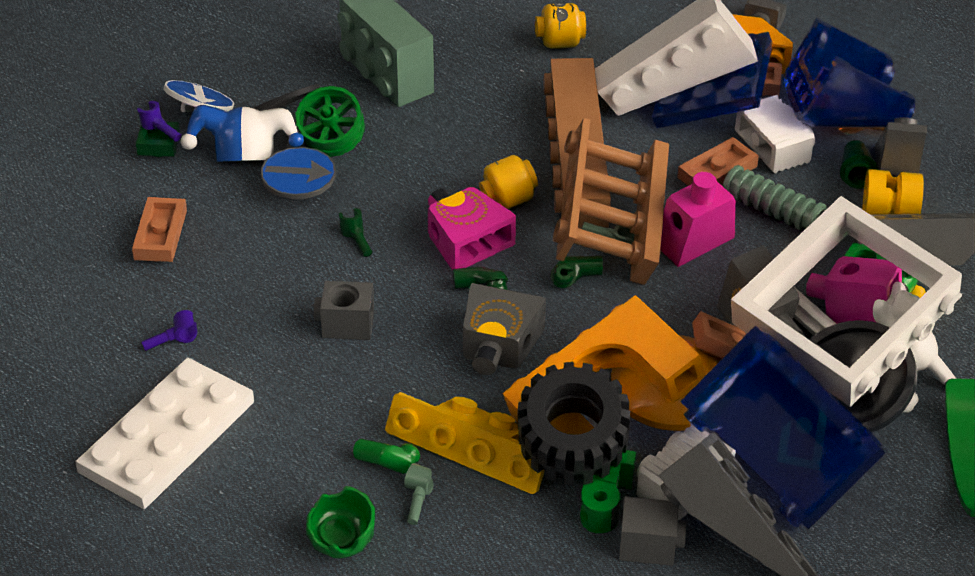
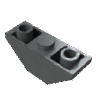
[876,118,927,177]

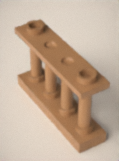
[553,118,669,285]

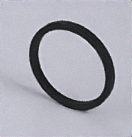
[253,84,320,111]

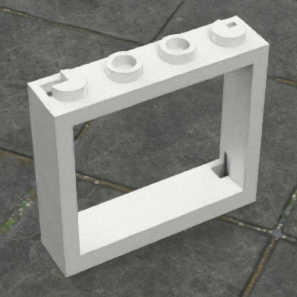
[731,196,962,407]

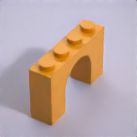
[502,295,705,435]

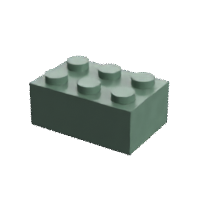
[337,0,434,107]

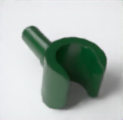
[339,208,372,257]

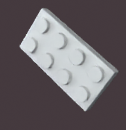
[75,357,254,510]

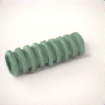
[723,165,827,231]

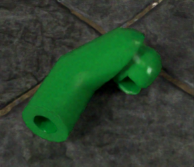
[353,439,421,474]

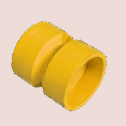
[862,169,924,214]

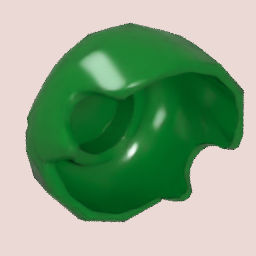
[306,486,375,559]

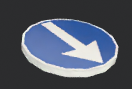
[163,80,234,112]

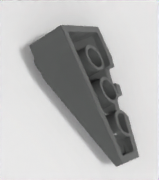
[658,431,818,576]

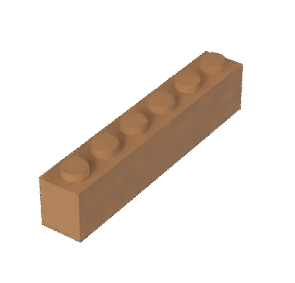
[543,58,611,228]

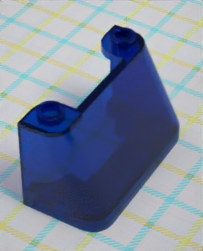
[783,18,916,127]
[680,325,889,530]

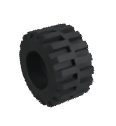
[518,362,631,485]

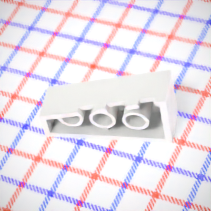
[595,0,758,116]

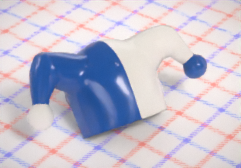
[181,105,304,162]

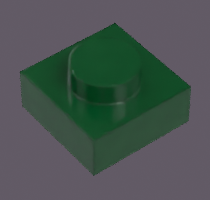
[136,121,180,157]

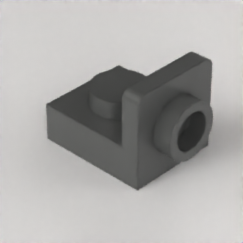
[744,0,787,31]

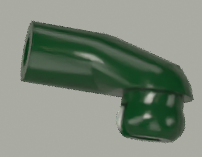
[550,256,603,288]
[453,267,508,290]

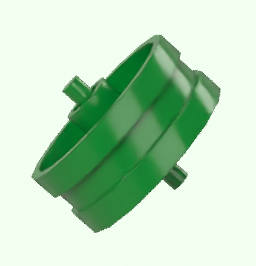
[296,86,365,157]

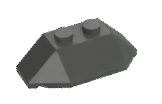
[851,213,975,265]

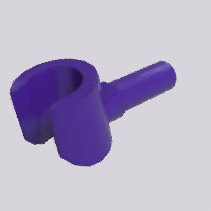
[137,101,182,142]
[141,310,197,351]

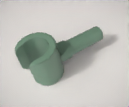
[581,222,634,244]
[404,463,434,525]

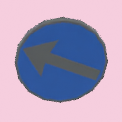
[261,147,336,199]

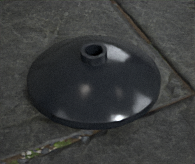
[789,320,918,437]

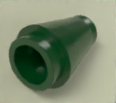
[840,140,878,189]

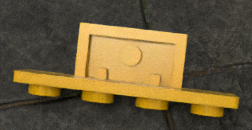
[385,392,545,494]

